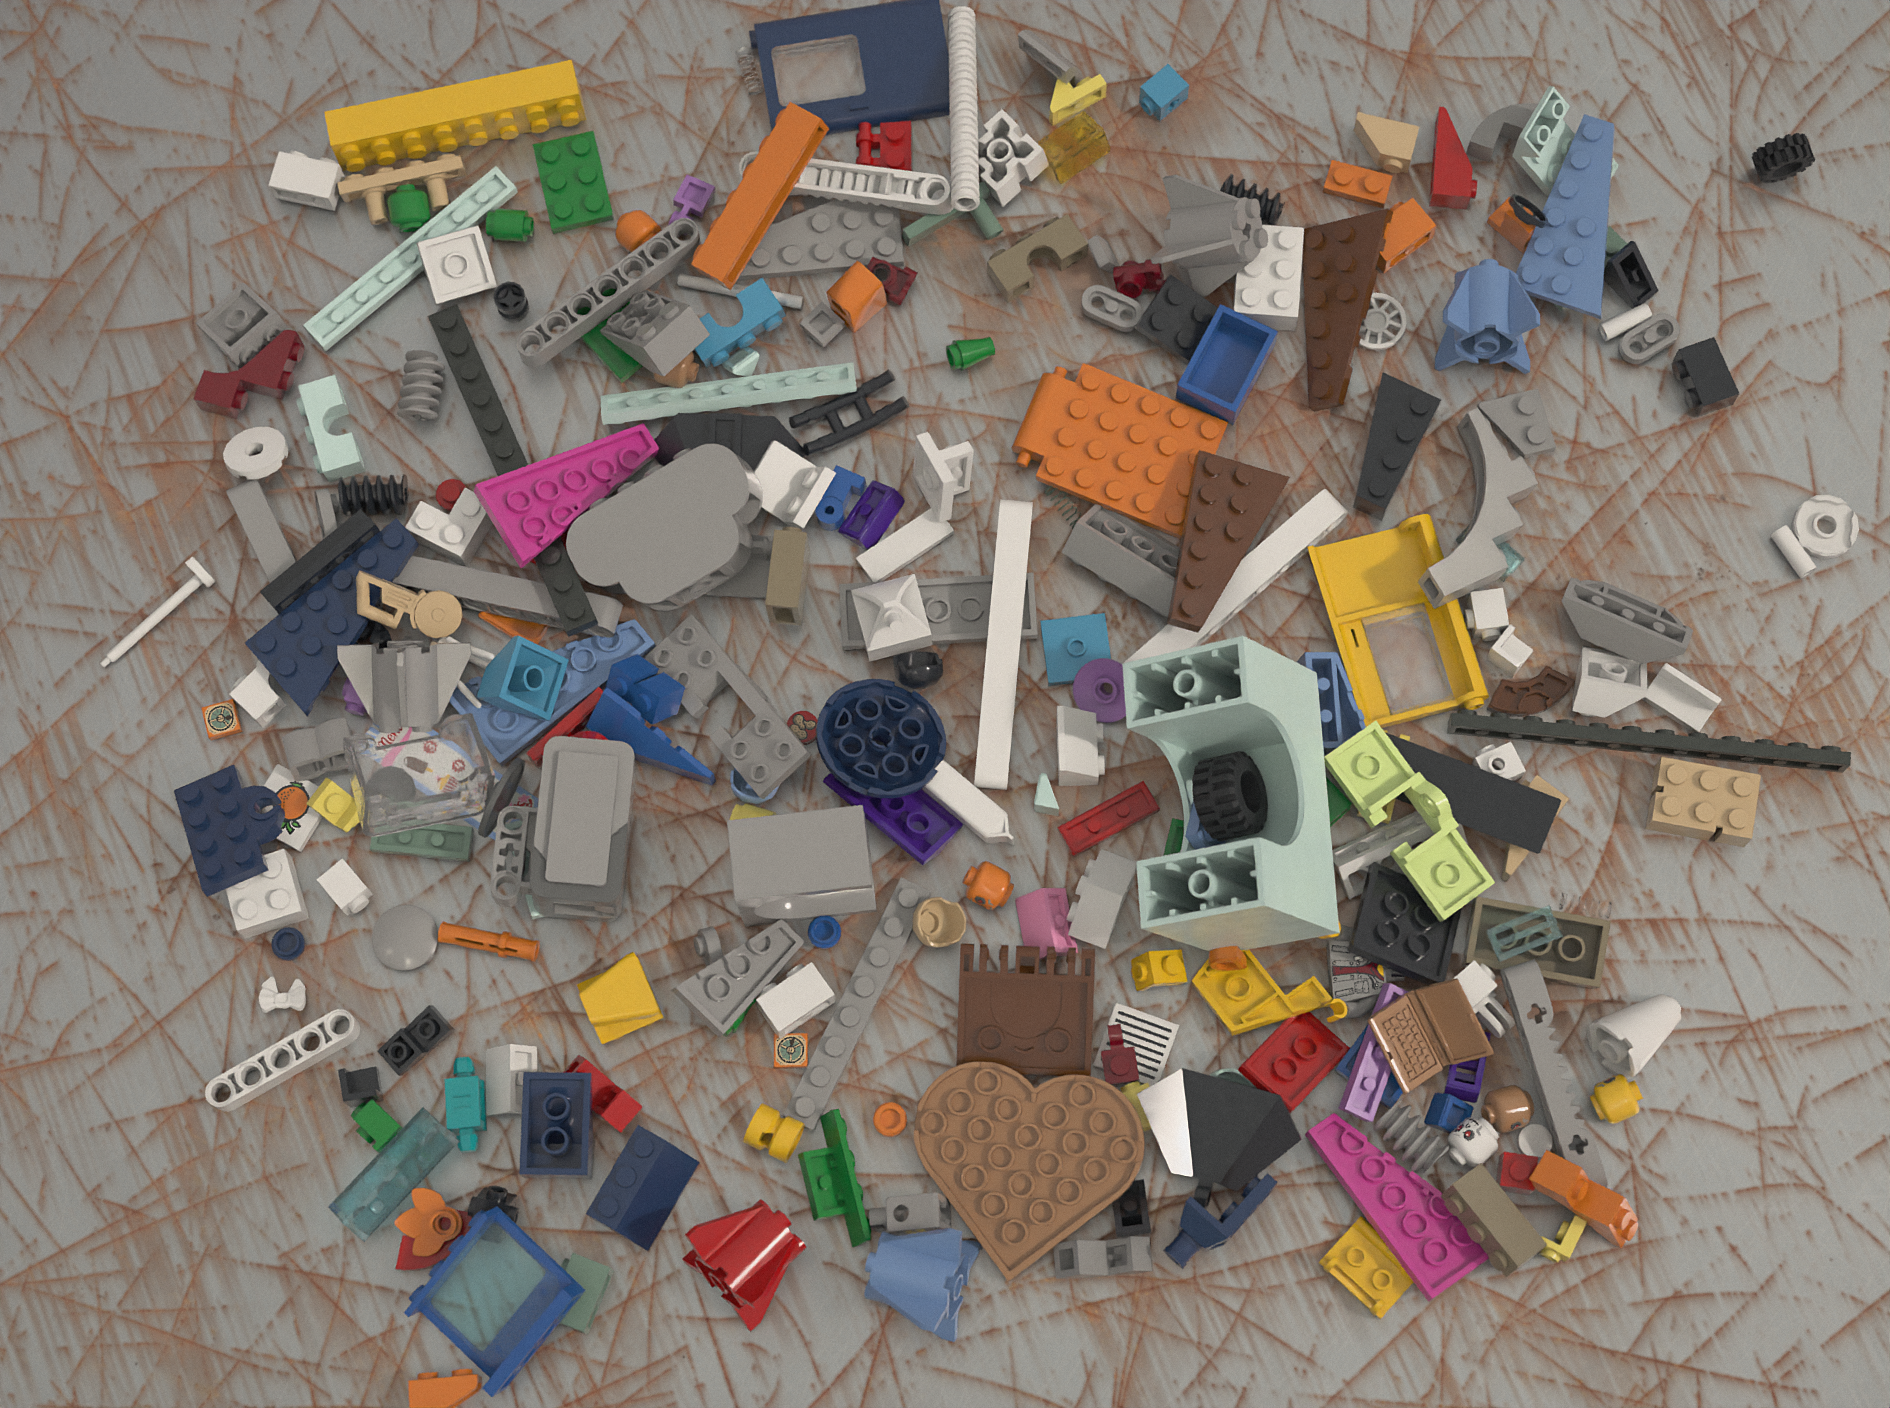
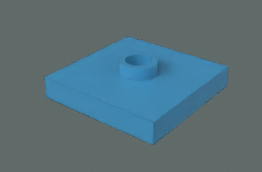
[1040,613,1111,686]

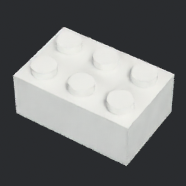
[1233,225,1304,331]

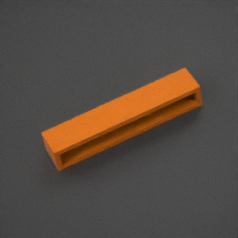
[691,102,829,290]

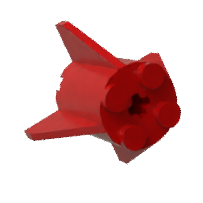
[682,1199,806,1332]

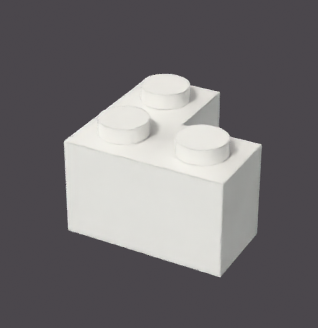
[405,488,493,567]
[1066,849,1137,949]

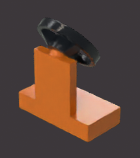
[1487,194,1548,254]

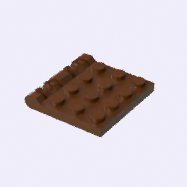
[956,943,1095,1076]

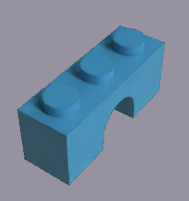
[694,278,786,368]

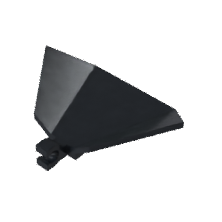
[654,413,806,471]
[1137,1068,1302,1208]

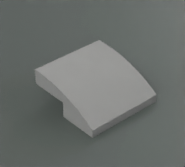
[1018,30,1083,87]

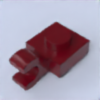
[1101,1024,1139,1085]

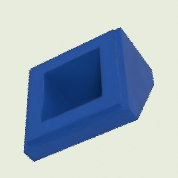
[1424,1093,1474,1134]

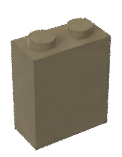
[765,527,810,626]

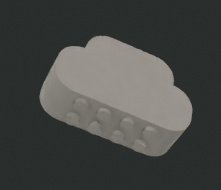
[566,444,763,612]

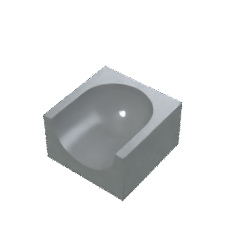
[727,805,877,927]

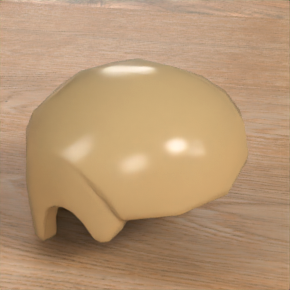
[912,897,966,948]

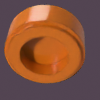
[873,1102,907,1137]

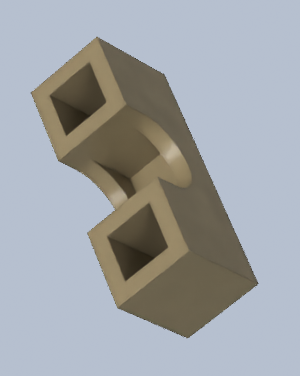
[987,214,1088,303]

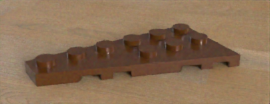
[1302,208,1393,412]
[1167,450,1290,633]

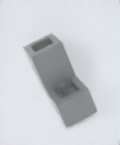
[1466,103,1538,162]
[1053,1236,1152,1279]

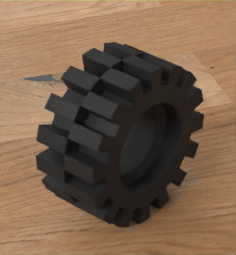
[1751,133,1815,183]

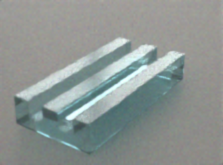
[1486,905,1563,962]

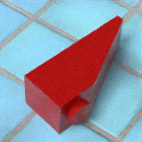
[1429,106,1477,210]

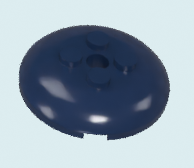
[816,679,946,799]

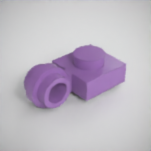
[668,174,715,235]

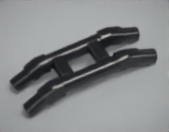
[789,369,910,456]

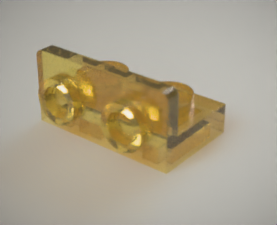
[1036,111,1111,184]

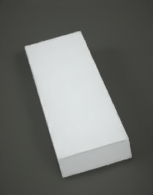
[856,508,954,582]

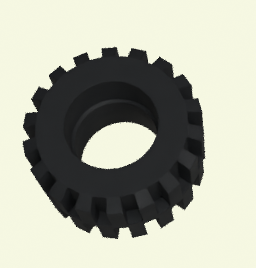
[1192,751,1268,841]

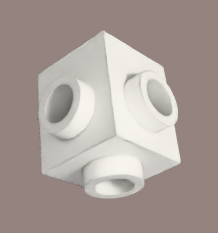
[1471,742,1526,782]

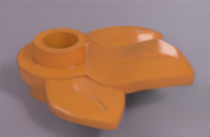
[394,1187,462,1256]

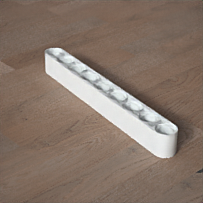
[1124,489,1348,663]
[974,499,1033,790]

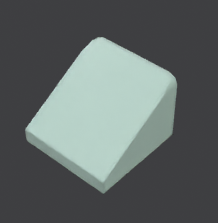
[1034,773,1059,816]

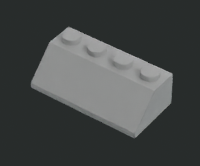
[1062,504,1180,617]

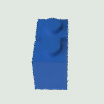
[605,654,685,725]

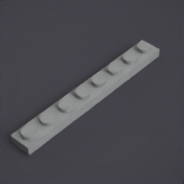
[783,877,931,1132]

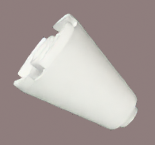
[1587,994,1681,1080]

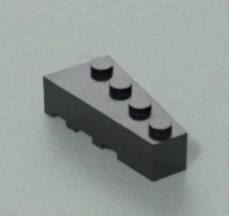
[1353,372,1441,521]

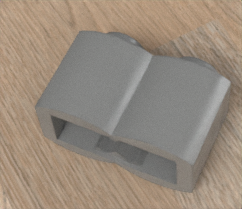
[282,718,359,781]

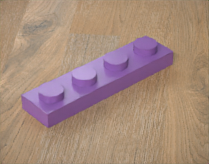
[1338,983,1408,1122]

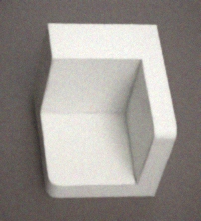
[1486,624,1533,678]

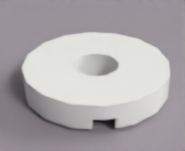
[223,427,289,480]
[1791,495,1859,559]

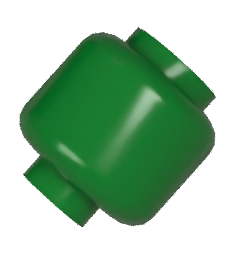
[387,184,431,233]

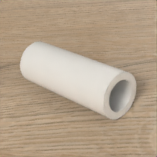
[1598,303,1653,341]
[1771,525,1817,579]

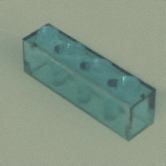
[328,1107,459,1242]

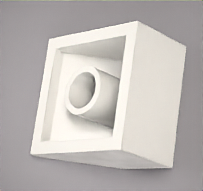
[1056,706,1105,786]

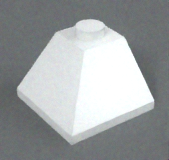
[1572,646,1647,718]

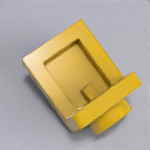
[1131,949,1188,991]

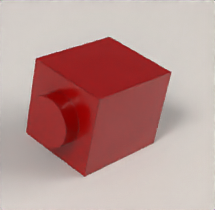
[1496,1151,1538,1196]

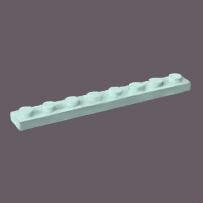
[303,166,518,352]
[600,362,857,425]

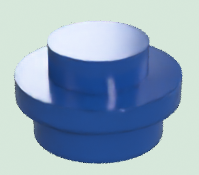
[808,916,841,949]

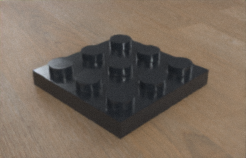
[1348,862,1462,986]

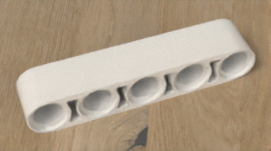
[205,1009,360,1112]

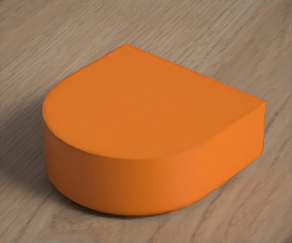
[1209,946,1247,971]

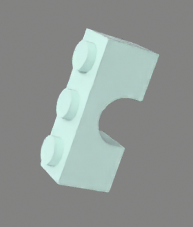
[296,375,366,483]

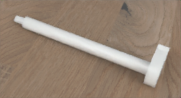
[100,557,216,668]

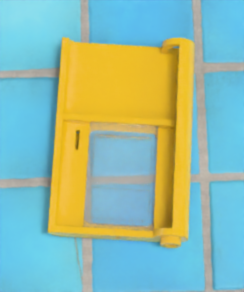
[1307,514,1489,728]

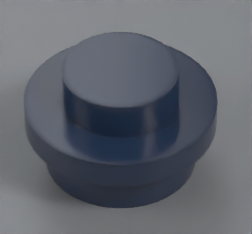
[271,927,305,961]

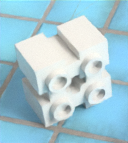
[978,109,1049,206]

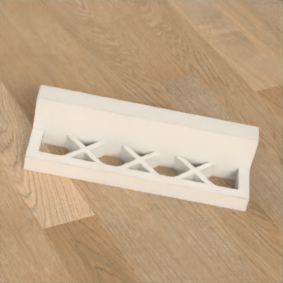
[1332,811,1468,899]

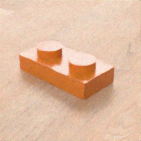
[1323,160,1393,209]

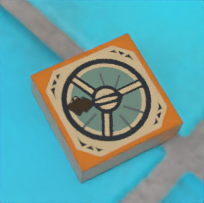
[201,699,243,741]
[774,1033,808,1069]

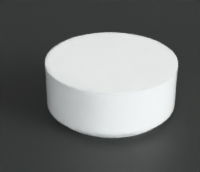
[1517,1124,1553,1159]

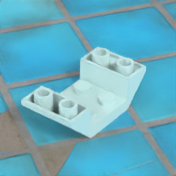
[1512,86,1619,197]

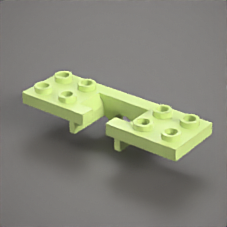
[1324,721,1495,922]

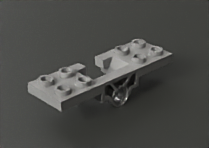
[644,614,812,799]

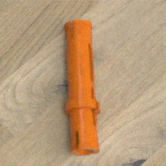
[438,921,540,962]

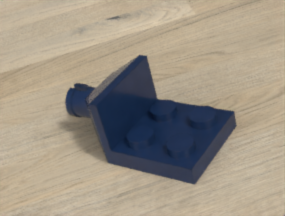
[1163,1173,1278,1269]

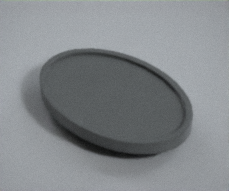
[478,758,525,838]

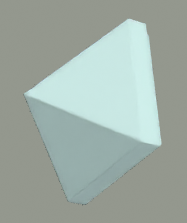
[722,347,760,376]

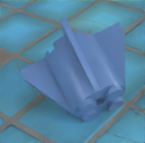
[1435,259,1540,374]
[864,1228,982,1342]

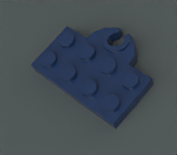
[174,764,285,897]

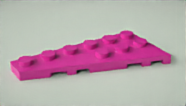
[474,423,659,568]
[1305,1113,1489,1302]

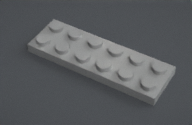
[839,572,1038,650]

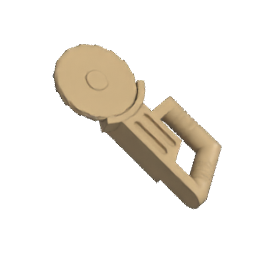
[356,570,463,638]

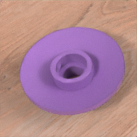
[1073,658,1126,723]

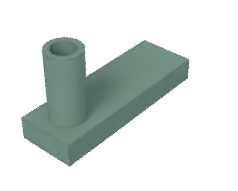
[902,181,1004,247]

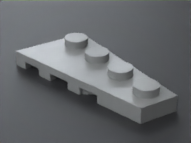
[671,919,805,1037]

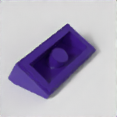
[838,480,905,550]

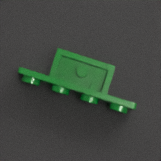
[798,1109,872,1247]

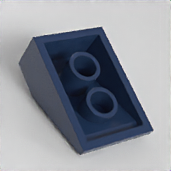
[519,1072,593,1179]

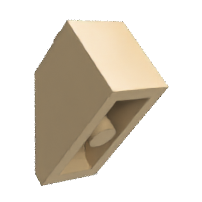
[1354,112,1419,173]

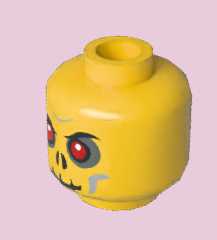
[1590,1074,1643,1124]

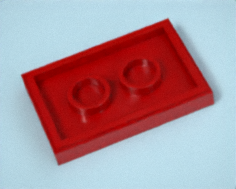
[1238,1011,1350,1114]

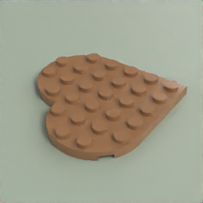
[914,1062,1145,1281]

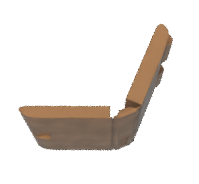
[1367,978,1494,1094]

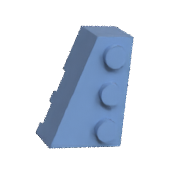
[1296,652,1366,757]

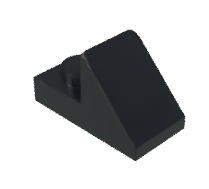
[1113,1179,1152,1238]

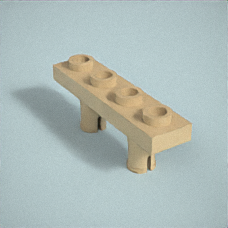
[337,154,467,225]

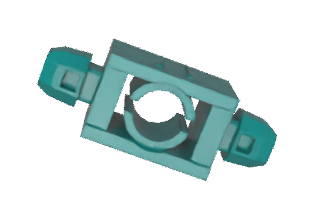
[444,1057,487,1153]

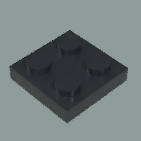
[1134,274,1218,364]

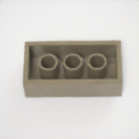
[1462,896,1611,989]

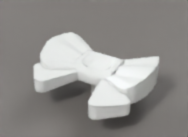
[259,977,306,1013]

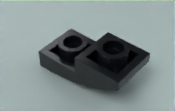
[377,1005,455,1076]

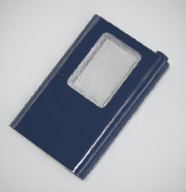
[749,0,950,135]

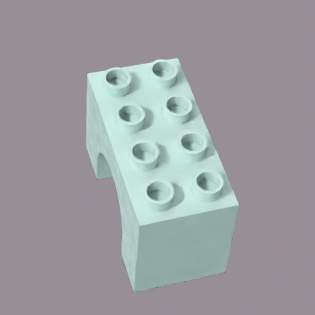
[1122,636,1339,952]

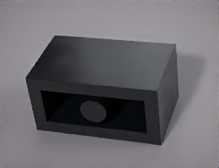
[1672,337,1739,417]

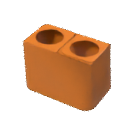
[826,261,887,333]

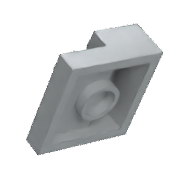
[196,282,288,368]

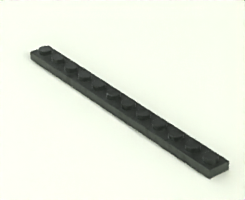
[428,304,598,637]
[1447,709,1851,773]

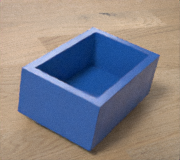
[1176,304,1278,425]

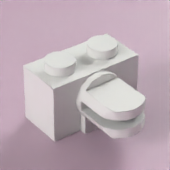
[1454,960,1515,1038]

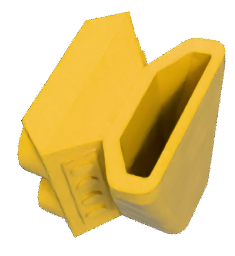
[577,952,664,1045]

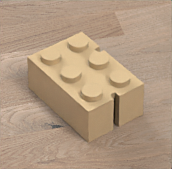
[1645,757,1761,847]

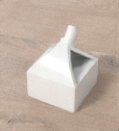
[851,574,932,662]

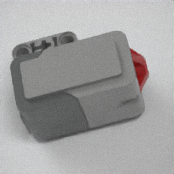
[490,731,635,922]

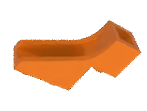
[1530,1150,1638,1249]
[408,1369,482,1408]

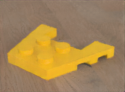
[1192,949,1332,1036]

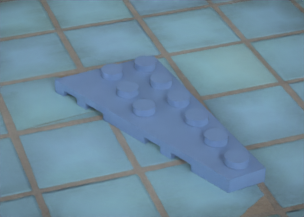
[1516,114,1615,320]
[449,619,656,767]

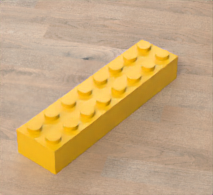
[324,60,587,172]

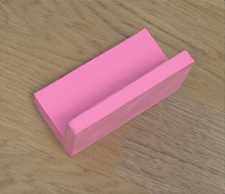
[1015,888,1078,960]

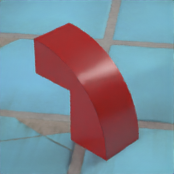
[563,1055,643,1133]

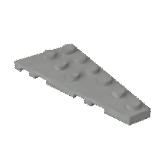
[737,199,904,281]

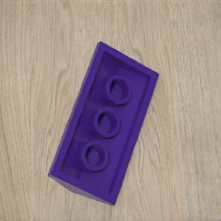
[823,773,964,865]

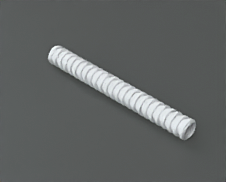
[948,6,980,211]

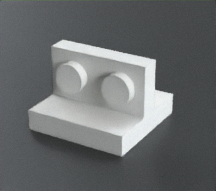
[913,432,974,523]

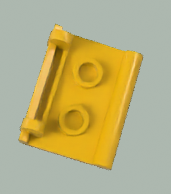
[1319,1216,1413,1319]

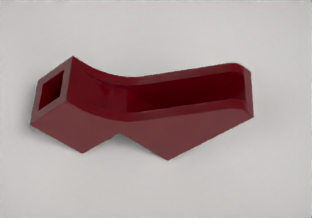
[193,330,304,419]

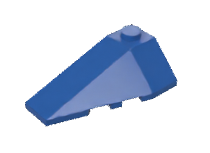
[586,688,716,785]

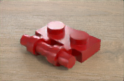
[856,121,913,171]

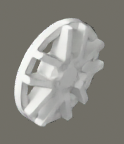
[1359,293,1407,352]

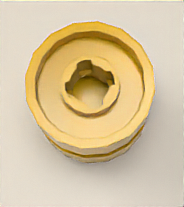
[743,1103,805,1163]

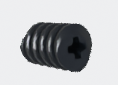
[1220,174,1285,226]
[338,474,408,516]

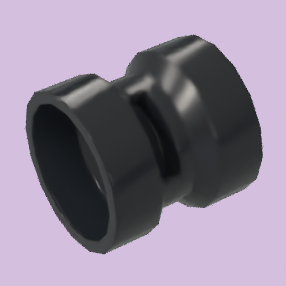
[493,282,529,323]

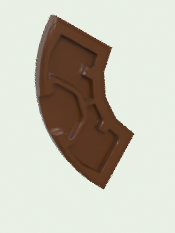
[1486,666,1576,717]

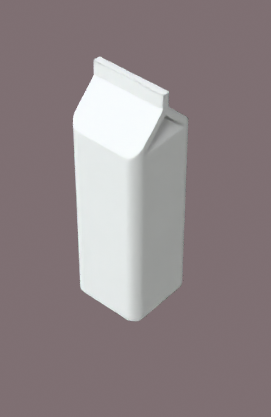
[923,760,1015,847]

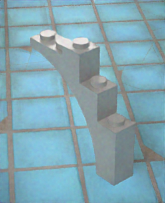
[1418,408,1538,609]

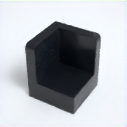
[338,1066,384,1108]

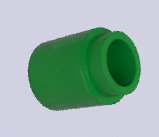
[486,208,534,242]

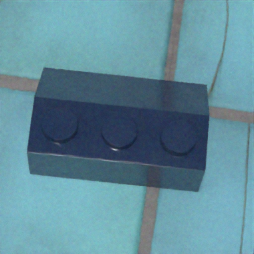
[586,1125,700,1252]

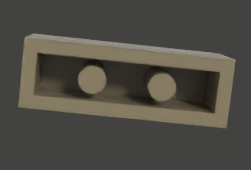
[1441,1163,1547,1278]

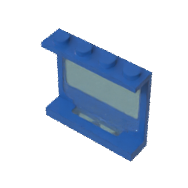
[404,1206,586,1397]

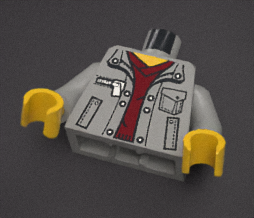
[1319,921,1405,1023]

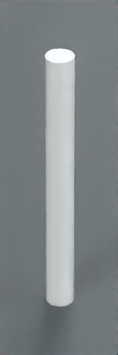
[678,273,804,309]

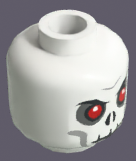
[1448,1117,1499,1168]

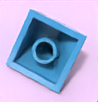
[477,635,569,721]

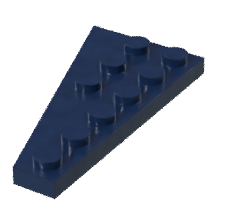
[245,518,419,717]

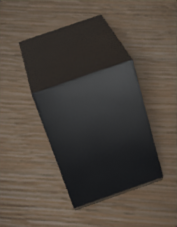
[1604,241,1659,308]

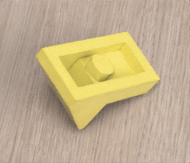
[1049,74,1107,126]

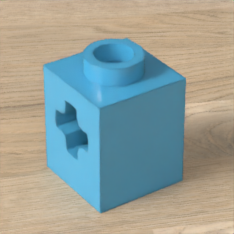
[1139,64,1189,121]

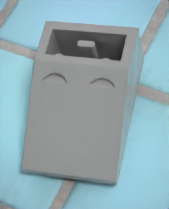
[600,290,710,376]

